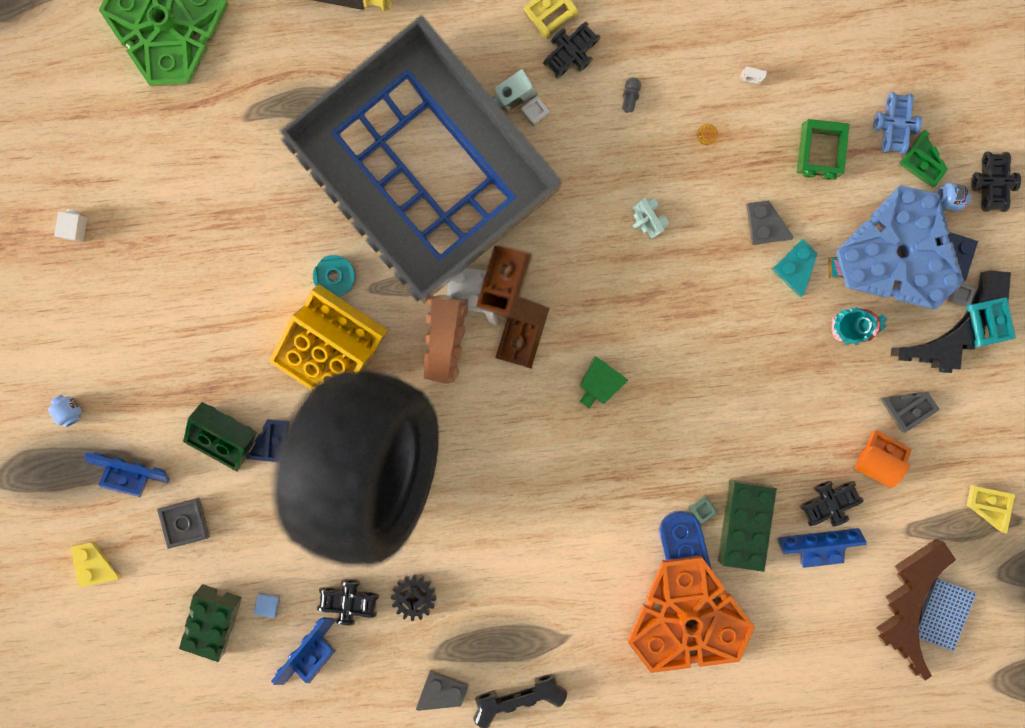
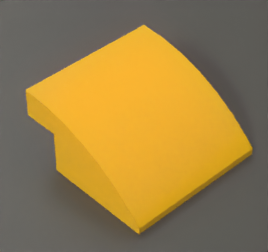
[269,284,389,390]

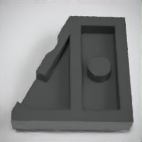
[746,200,793,245]
[880,392,940,433]
[416,670,469,711]

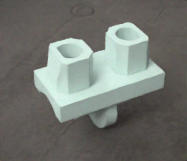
[632,198,669,239]

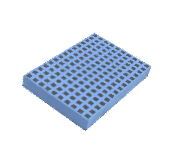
[918,578,976,651]

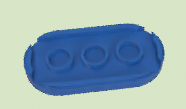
[659,511,712,570]

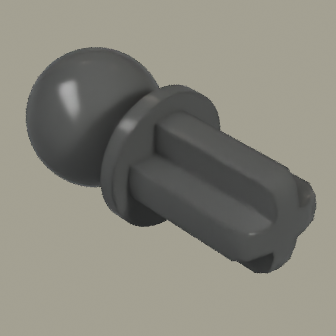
[622,77,641,113]

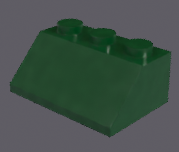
[183,402,257,472]

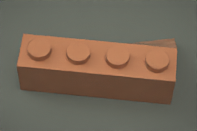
[424,295,468,384]

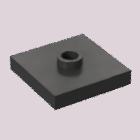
[157,497,210,549]

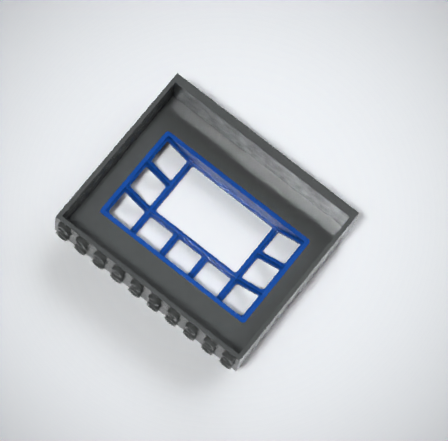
[280,14,562,303]

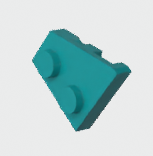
[772,239,818,297]

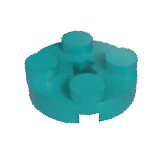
[313,255,356,297]

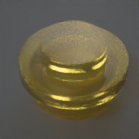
[697,124,718,145]

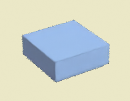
[254,592,280,618]

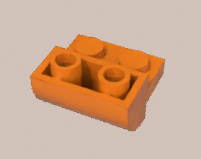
[854,429,912,488]

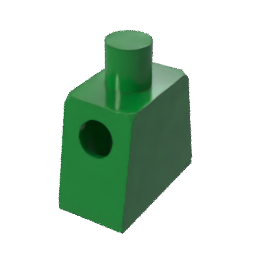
[579,356,628,408]

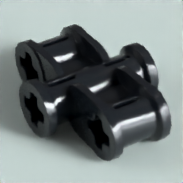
[543,21,601,79]
[971,151,1021,212]
[800,481,864,526]
[317,579,379,625]

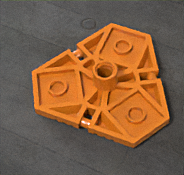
[627,555,755,673]

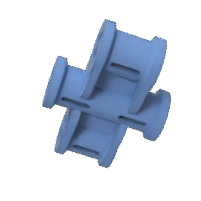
[873,92,922,154]

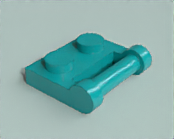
[966,297,1016,347]

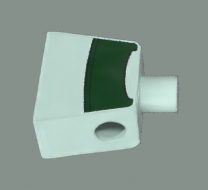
[492,69,538,111]

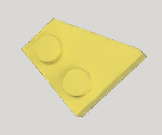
[967,485,1015,534]
[71,541,121,588]

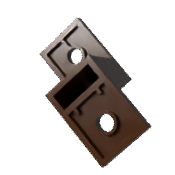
[476,245,550,369]

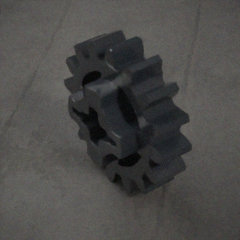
[391,574,437,621]

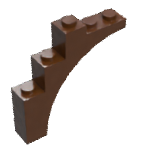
[876,539,956,681]

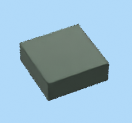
[688,496,718,525]

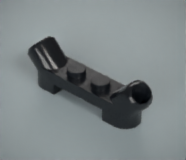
[473,674,567,728]

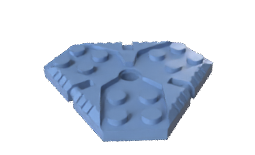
[836,185,964,310]

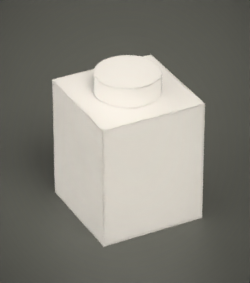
[54,209,88,242]

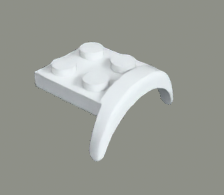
[447,267,507,325]

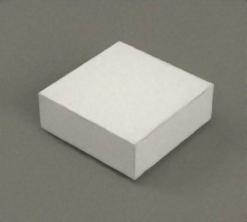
[740,66,767,84]
[521,96,550,126]

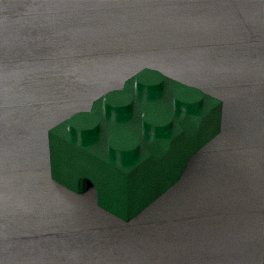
[179,584,242,662]

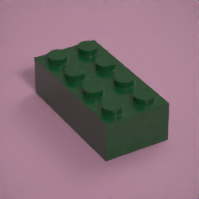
[718,480,777,572]

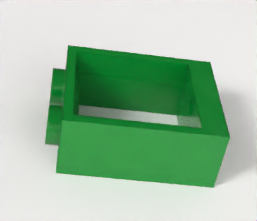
[797,119,850,180]

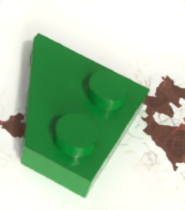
[899,130,948,188]

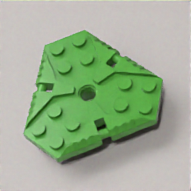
[99,0,228,87]

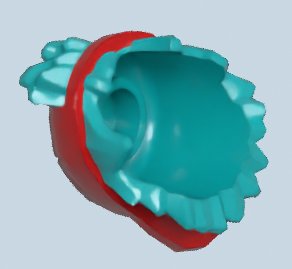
[831,307,887,345]

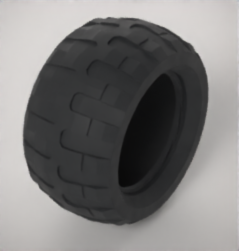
[273,371,439,566]

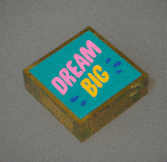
[828,257,843,278]

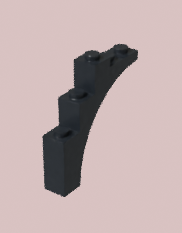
[891,271,1011,373]

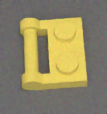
[524,0,579,39]

